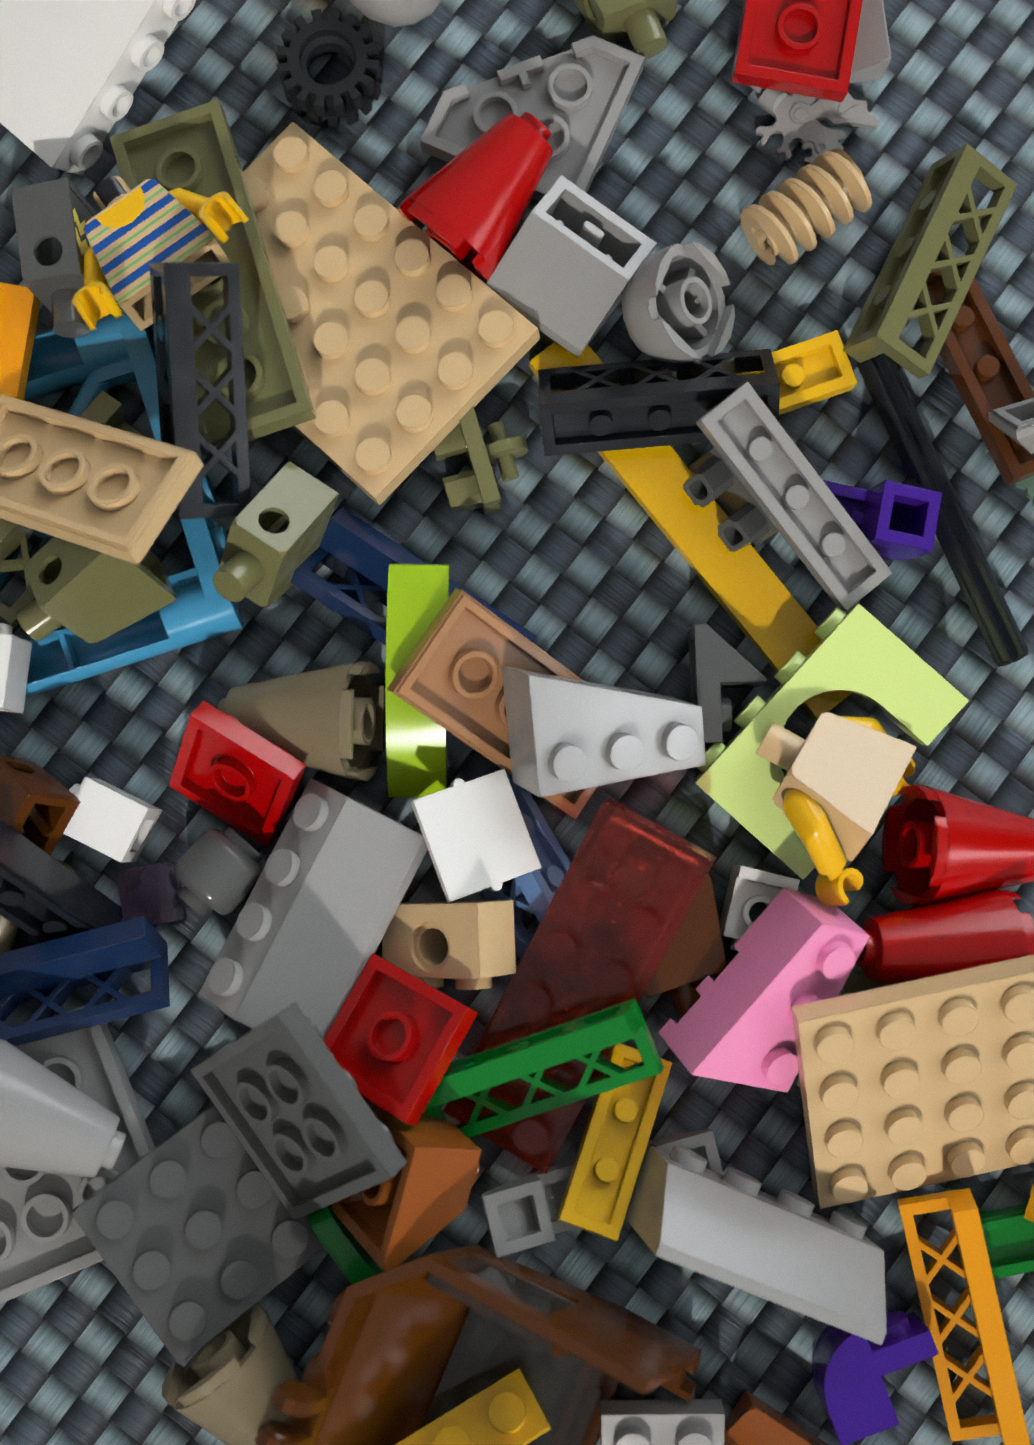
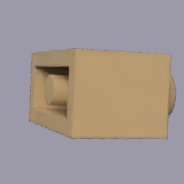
[382,900,516,990]

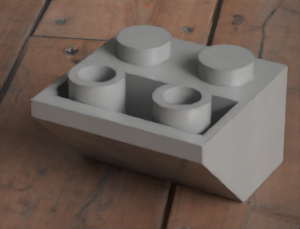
[486,175,657,357]

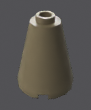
[217,661,386,781]
[162,1303,301,1445]

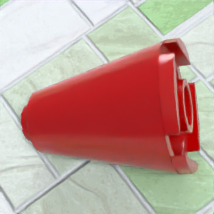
[397,112,553,284]
[882,785,1034,906]
[855,889,1034,985]

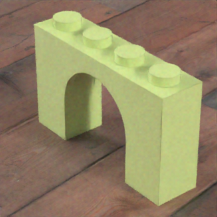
[694,603,969,880]

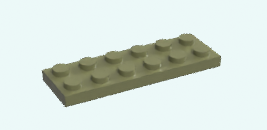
[110,99,317,456]

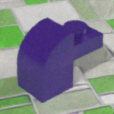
[823,480,942,560]
[812,1311,939,1445]

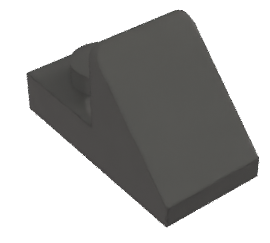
[688,623,767,746]

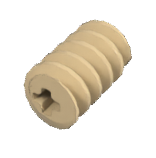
[740,148,872,265]

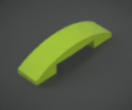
[385,563,449,798]

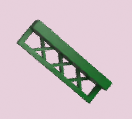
[424,998,664,1138]

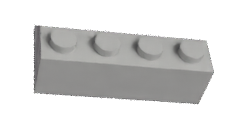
[199,778,428,1040]
[625,1145,887,1345]

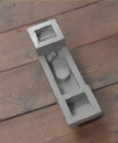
[481,1129,724,1258]

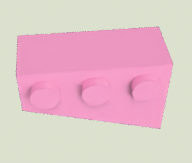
[658,888,870,1093]

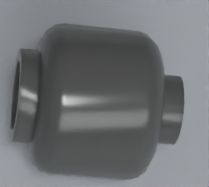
[175,826,264,916]

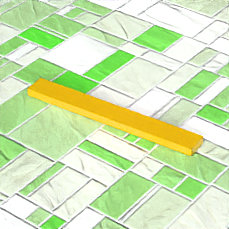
[529,342,852,721]

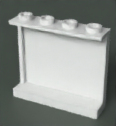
[0,0,196,176]

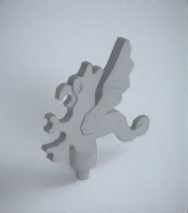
[750,86,879,165]

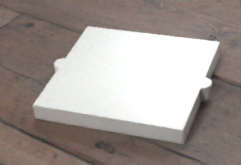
[411,769,542,903]

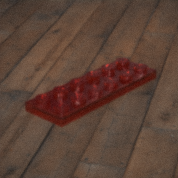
[443,798,717,1174]

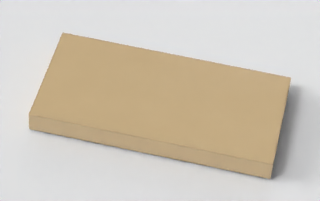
[0,394,204,565]

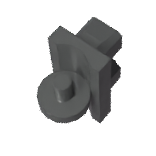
[683,447,779,552]

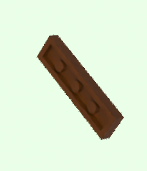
[926,266,1034,487]

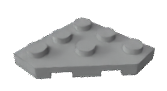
[420,35,645,201]

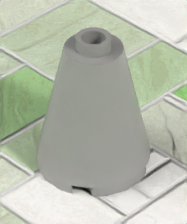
[0,1038,127,1178]

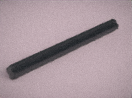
[857,353,1029,667]

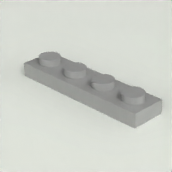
[695,381,893,611]

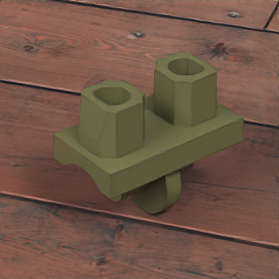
[433,406,529,516]

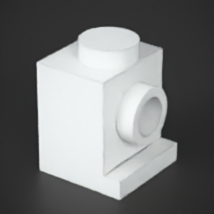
[719,865,800,951]

